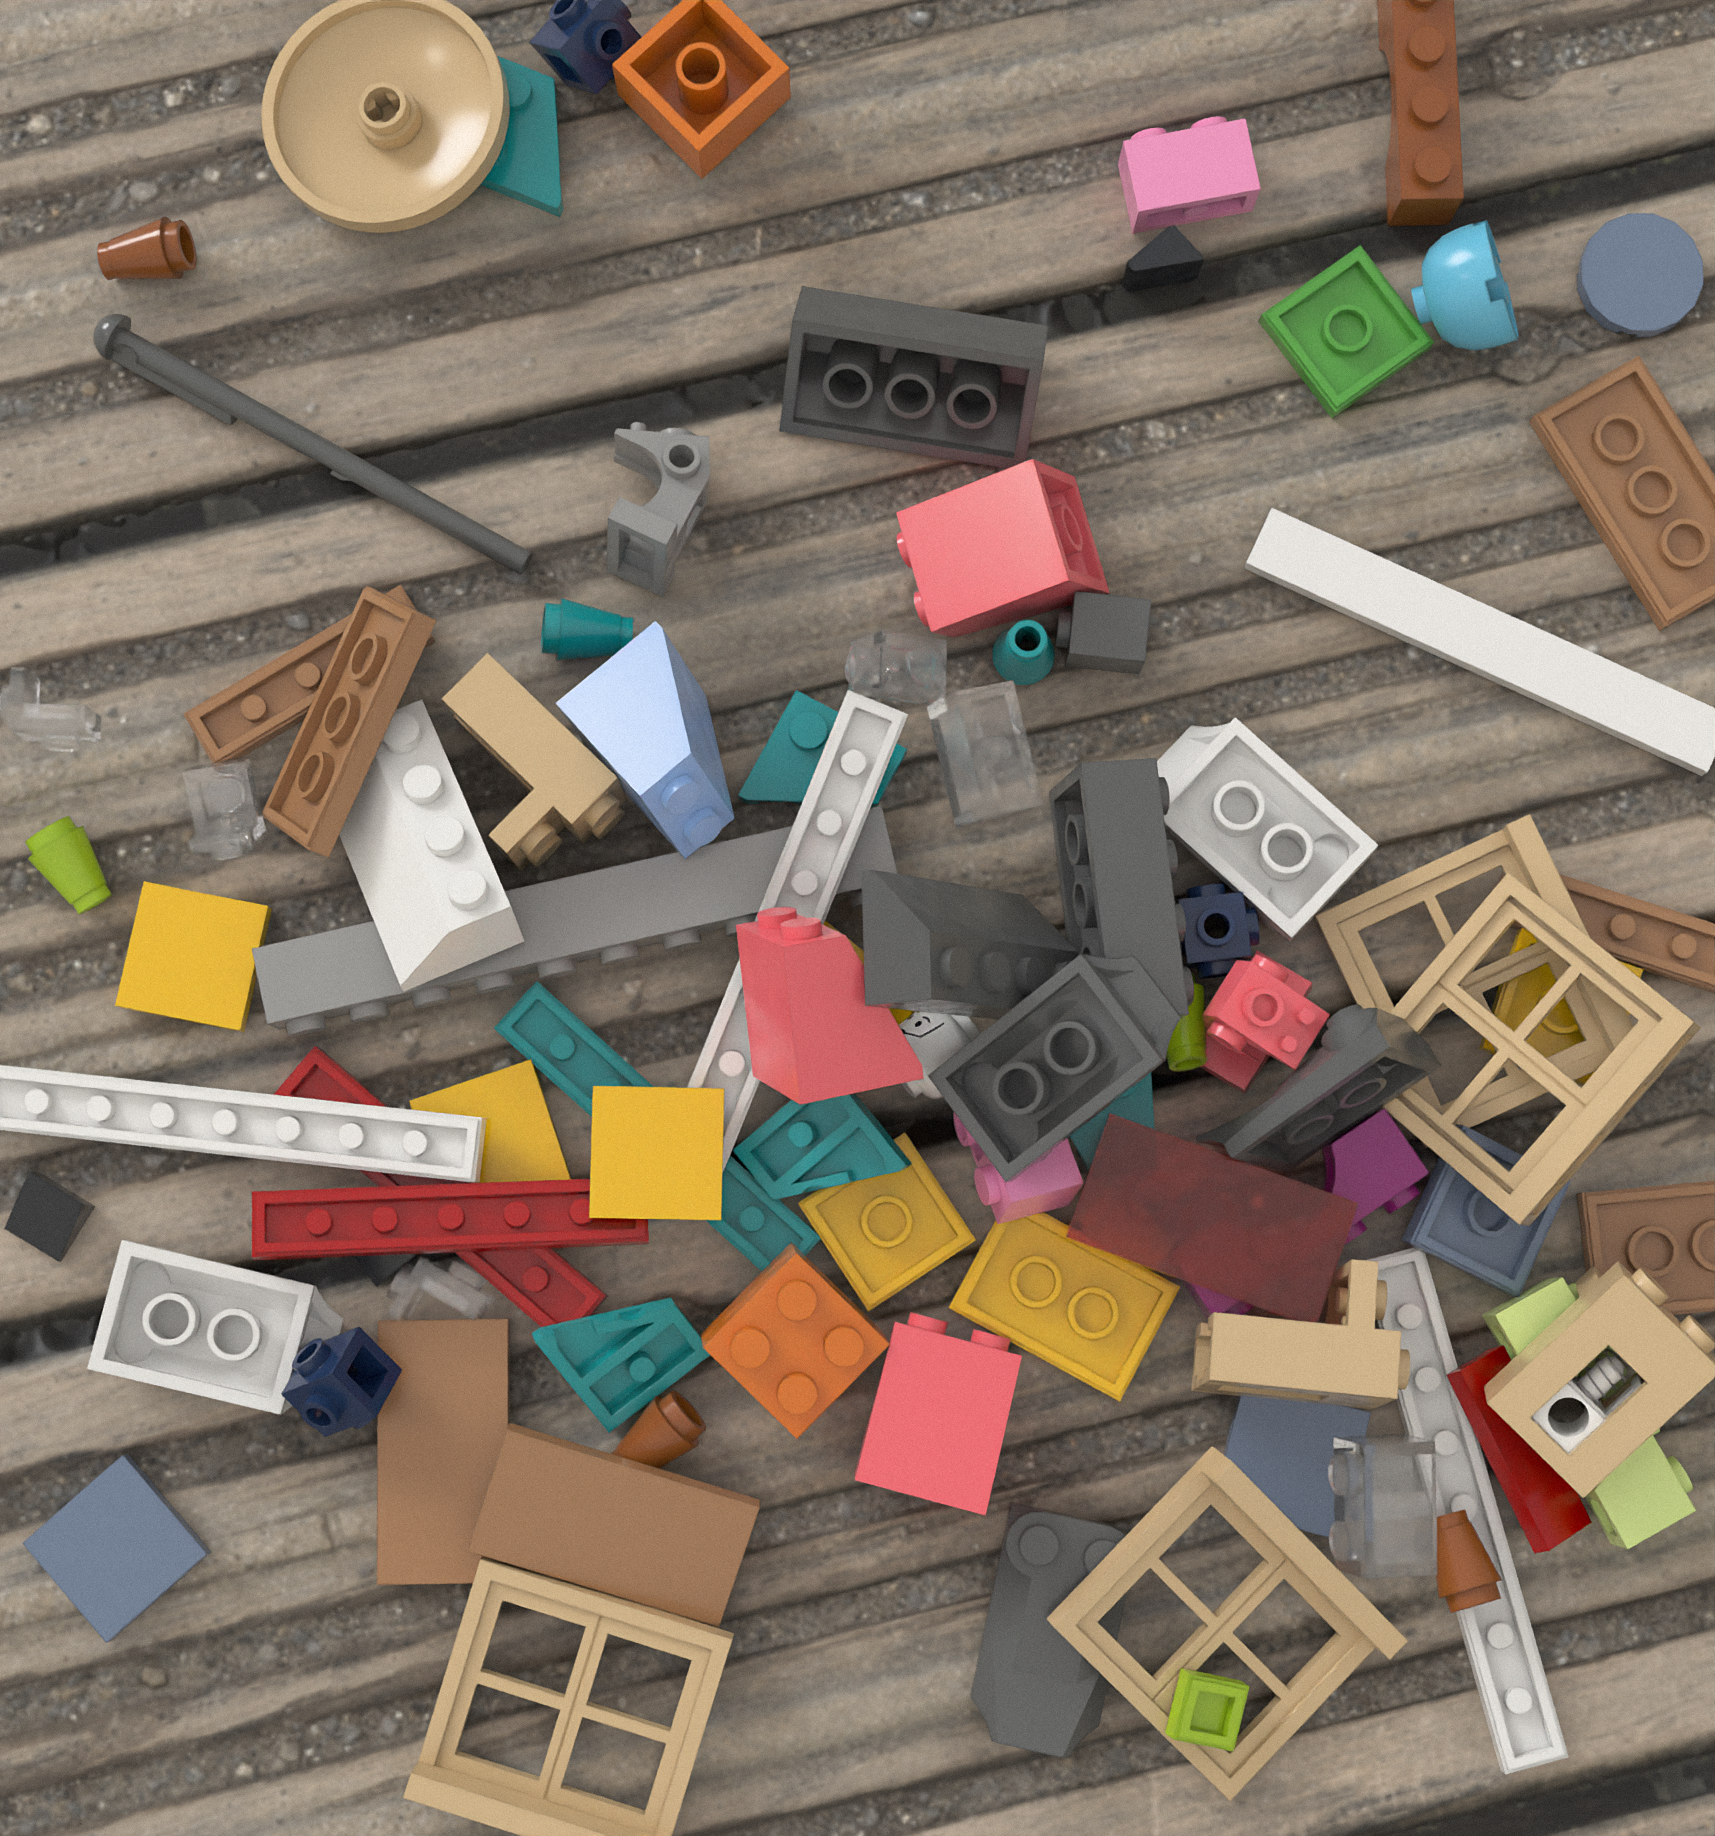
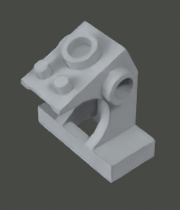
[607,422,710,597]

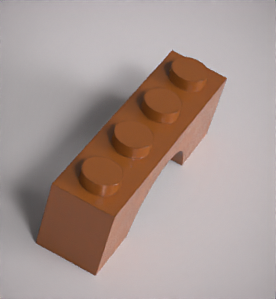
[1377,0,1464,226]

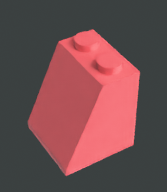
[896,459,1110,638]
[736,907,924,1105]
[854,1312,1022,1515]

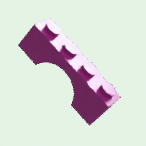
[1166,1108,1429,1318]

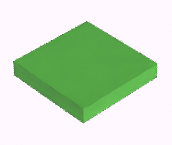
[1258,245,1435,418]

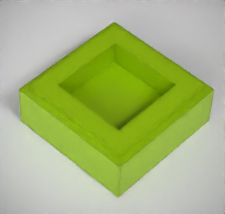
[1165,1668,1250,1752]

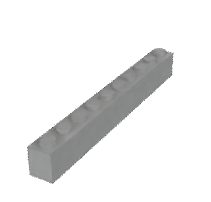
[252,806,897,1037]

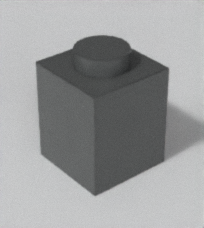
[1055,591,1151,674]

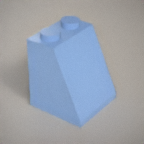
[556,621,734,859]

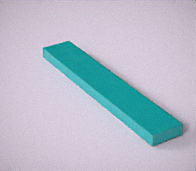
[494,981,821,1271]

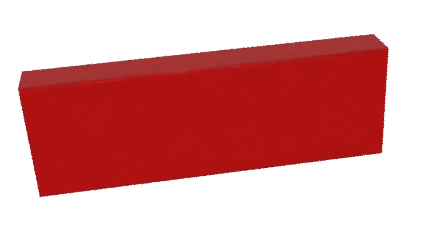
[1446,1345,1592,1554]

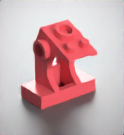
[1200,950,1330,1094]

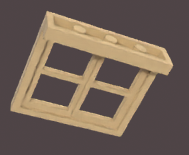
[1315,814,1634,1148]
[1383,872,1701,1226]
[1046,1446,1408,1801]
[403,1556,734,1836]

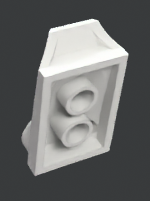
[1157,718,1378,942]
[87,1240,343,1415]

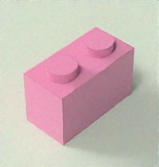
[1118,116,1261,234]

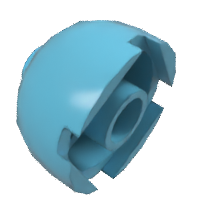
[1411,220,1519,351]

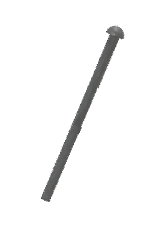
[93,314,532,575]

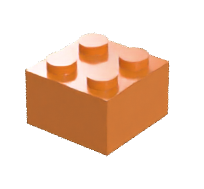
[612,0,791,179]
[700,1242,890,1439]

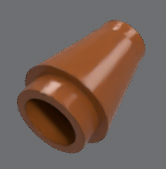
[97,217,197,280]
[611,1390,706,1469]
[1427,1510,1502,1613]

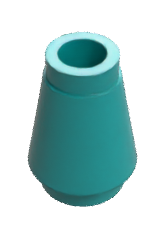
[541,598,633,661]
[992,620,1055,685]

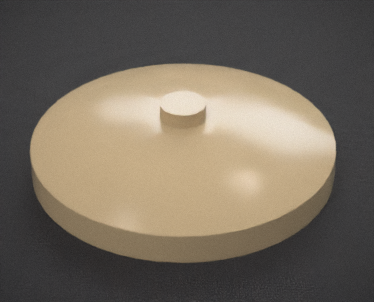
[261,0,510,233]

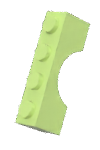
[1482,1277,1696,1549]

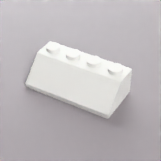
[339,699,524,992]

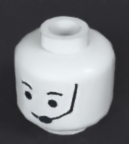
[899,1011,980,1099]

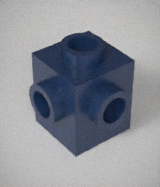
[529,0,642,95]
[1176,884,1260,979]
[281,1327,402,1437]

